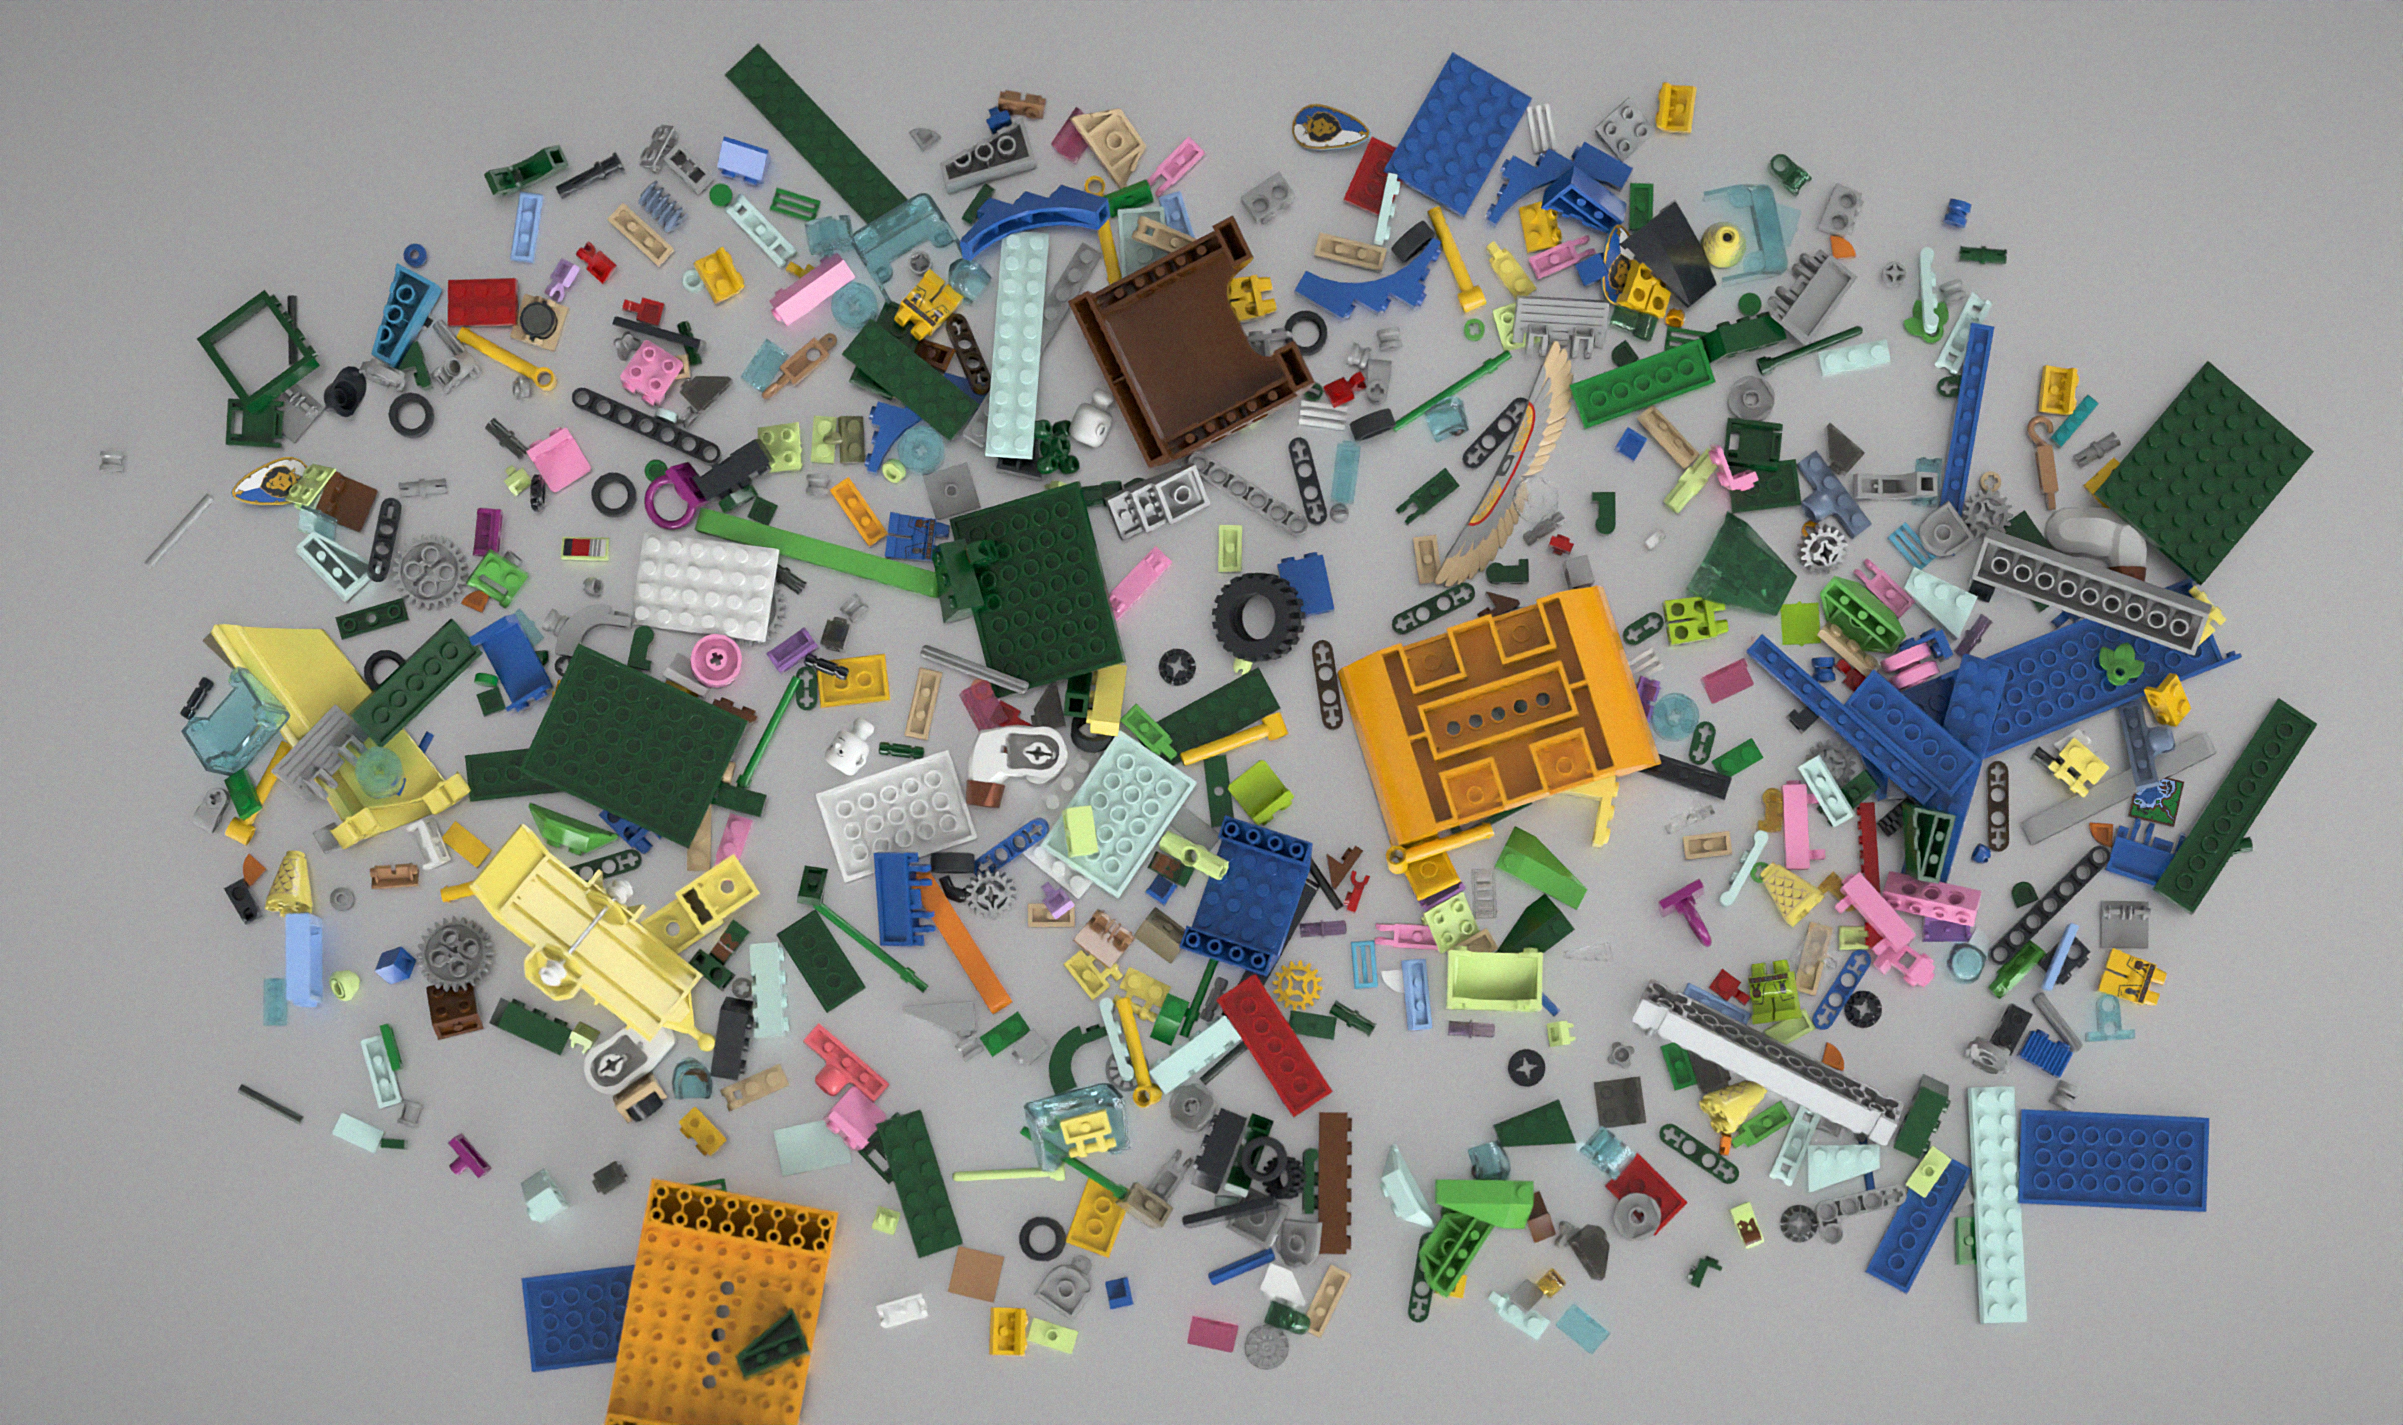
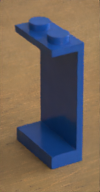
[469,614,554,713]

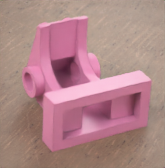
[1873,938,1936,988]

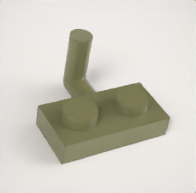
[823,416,865,463]

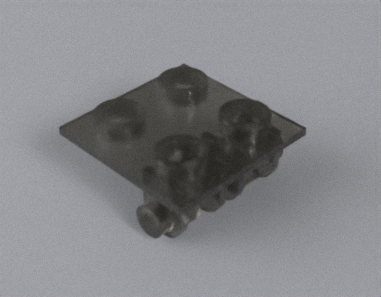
[1594,1076,1646,1129]

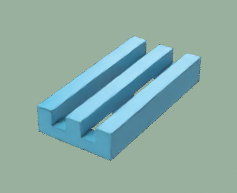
[1887,522,1936,570]
[1351,940,1378,989]

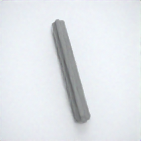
[920,645,1029,694]

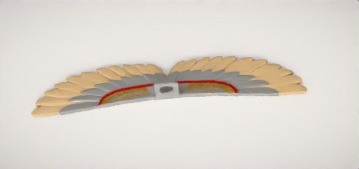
[1434,341,1574,587]

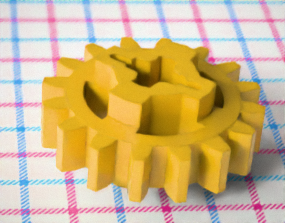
[1272,960,1323,1011]

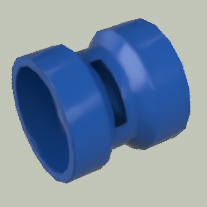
[1943,198,1972,228]
[1811,657,1836,683]

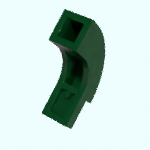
[484,145,569,196]
[1063,672,1093,718]
[1049,1024,1108,1095]
[1224,1113,1274,1197]

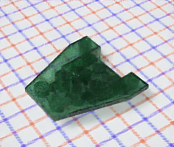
[1686,511,1797,616]

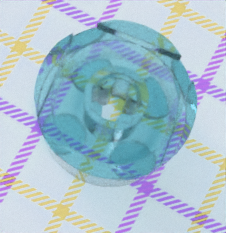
[804,215,855,257]
[831,282,879,332]
[897,426,945,476]
[1651,693,1700,742]
[355,746,404,799]
[1579,1126,1636,1181]

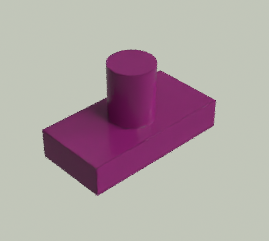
[448,1133,492,1178]

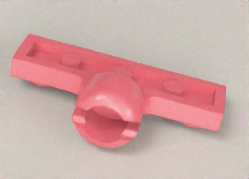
[803,1023,889,1103]

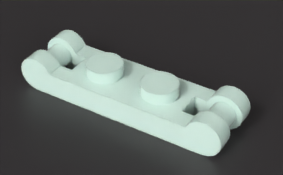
[724,193,798,268]
[1919,247,1939,334]
[1935,292,1993,375]
[1719,830,1768,907]
[1099,998,1135,1082]
[1769,1104,1821,1186]

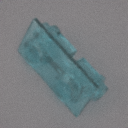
[263,978,287,1026]

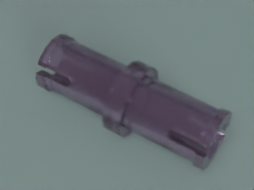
[1953,614,1993,658]

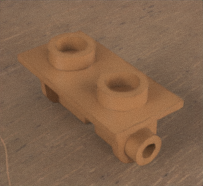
[998,90,1046,119]
[370,863,419,889]

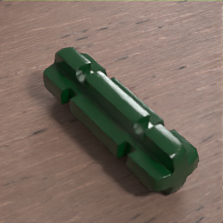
[677,321,702,366]
[878,742,925,759]

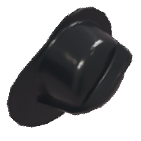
[323,366,366,417]

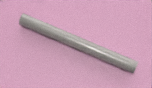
[144,494,214,568]

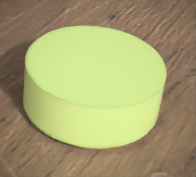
[882,458,906,483]

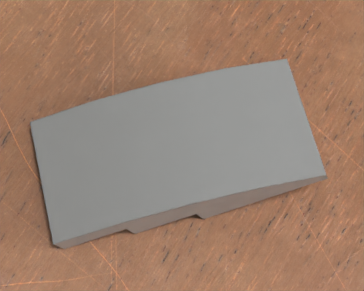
[1104,463,1210,541]

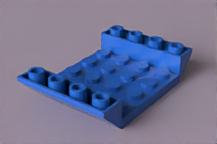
[1179,815,1313,976]

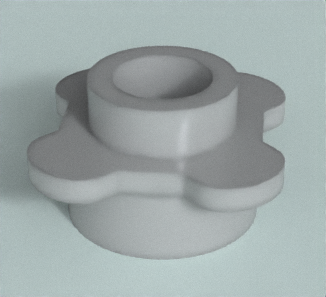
[512,375,530,400]
[1608,1042,1635,1068]

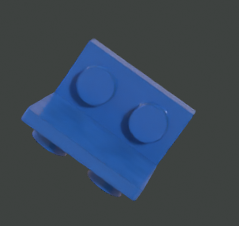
[1895,628,1954,662]

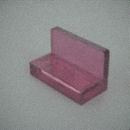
[1051,107,1088,164]
[1700,658,1754,704]
[959,680,1007,732]
[1187,1316,1239,1353]

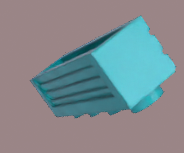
[2048,395,2099,449]

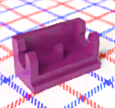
[473,508,503,557]

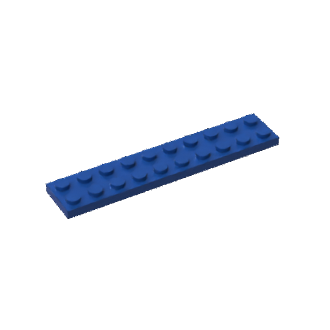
[1901,653,2010,883]

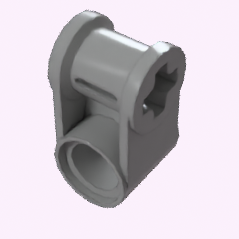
[430,352,475,394]
[1367,359,1392,405]
[191,788,231,834]

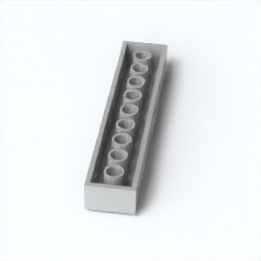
[1971,528,2212,656]

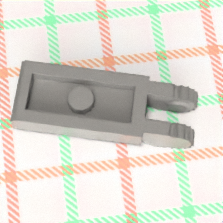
[1147,1149,1194,1202]

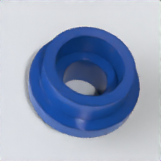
[403,243,427,267]

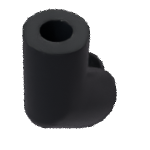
[939,875,969,903]

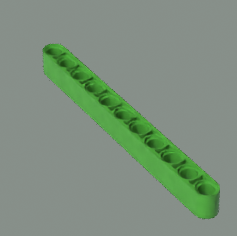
[694,508,939,598]

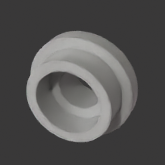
[330,887,354,911]

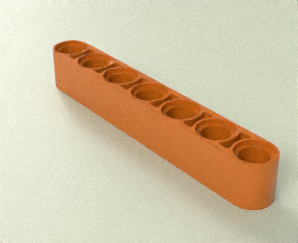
[912,871,1013,1015]

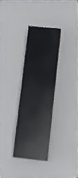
[612,316,707,351]
[1637,754,1732,801]
[1182,1196,1279,1229]

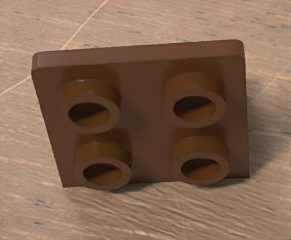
[314,471,378,533]
[426,983,484,1040]

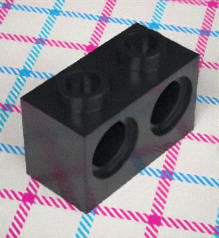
[2035,936,2090,986]
[1989,1003,2033,1056]

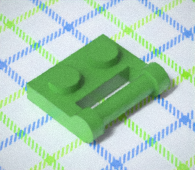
[466,549,528,608]

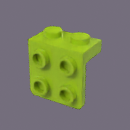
[1228,760,1294,826]

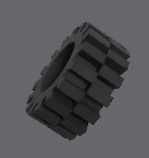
[1876,796,1916,838]
[1262,1157,1307,1199]

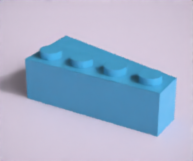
[371,263,443,370]

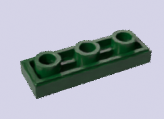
[335,598,410,640]
[1203,755,1234,828]

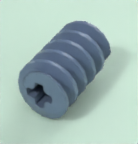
[638,180,689,232]

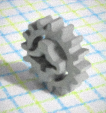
[1962,489,2013,539]
[1797,524,1848,575]
[1805,739,1856,788]
[965,868,1016,919]

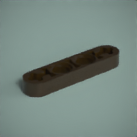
[946,313,991,395]
[1312,640,1343,731]
[1986,761,2009,852]

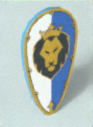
[1292,104,1371,150]
[1601,224,1634,307]
[231,457,307,505]

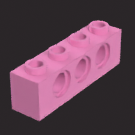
[1883,871,1982,927]

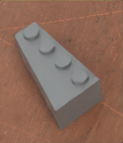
[940,117,1037,193]

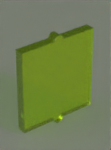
[1780,601,1821,647]

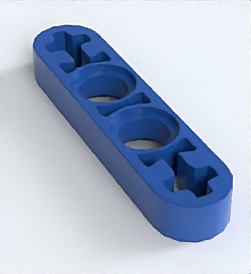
[974,817,1049,877]
[1812,950,1871,1030]

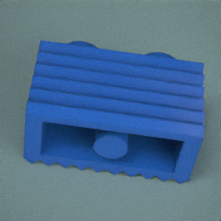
[2016,1029,2073,1078]

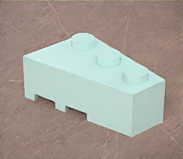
[1808,1145,1880,1193]

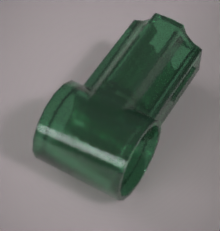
[1609,306,1659,341]
[1082,481,1123,507]

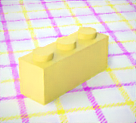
[1086,665,1127,736]

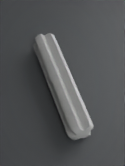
[432,319,482,379]
[2033,992,2083,1053]

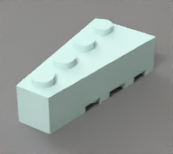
[749,942,789,1038]
[1149,1016,1242,1095]

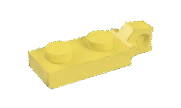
[1486,241,1537,300]

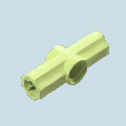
[1663,447,1718,514]
[1159,831,1229,880]

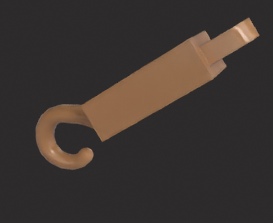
[761,333,837,399]
[2027,415,2059,511]

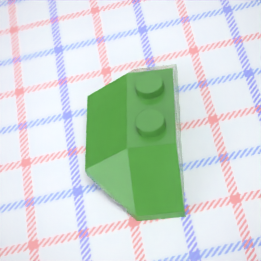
[1820,576,1906,653]
[528,803,620,856]
[1418,1212,1494,1299]

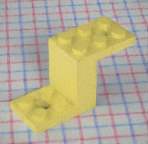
[1561,776,1619,848]
[641,854,760,955]

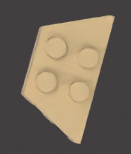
[1069,108,1146,189]

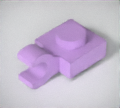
[544,258,580,302]
[1041,882,1075,919]

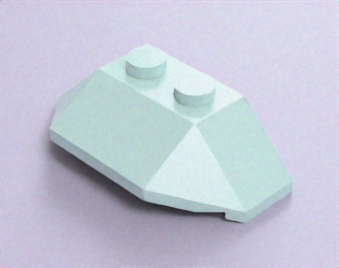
[1379,1144,1438,1229]

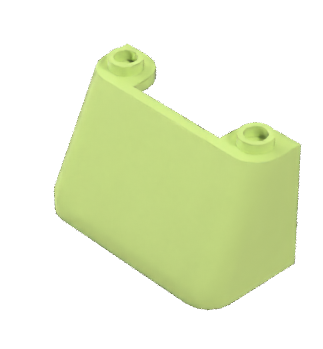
[1446,946,1543,1012]

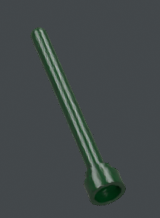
[1756,326,1863,377]

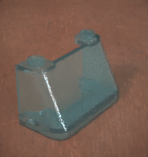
[181,666,290,776]
[1024,1083,1131,1172]

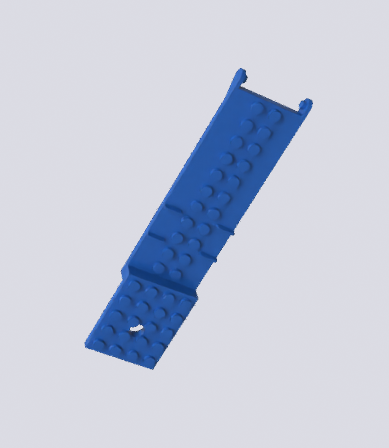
[1857,577,2242,801]

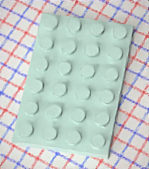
[1041,730,1197,899]

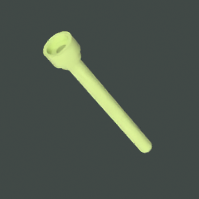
[952,1161,1065,1181]

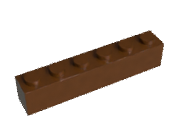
[1318,1112,1352,1254]

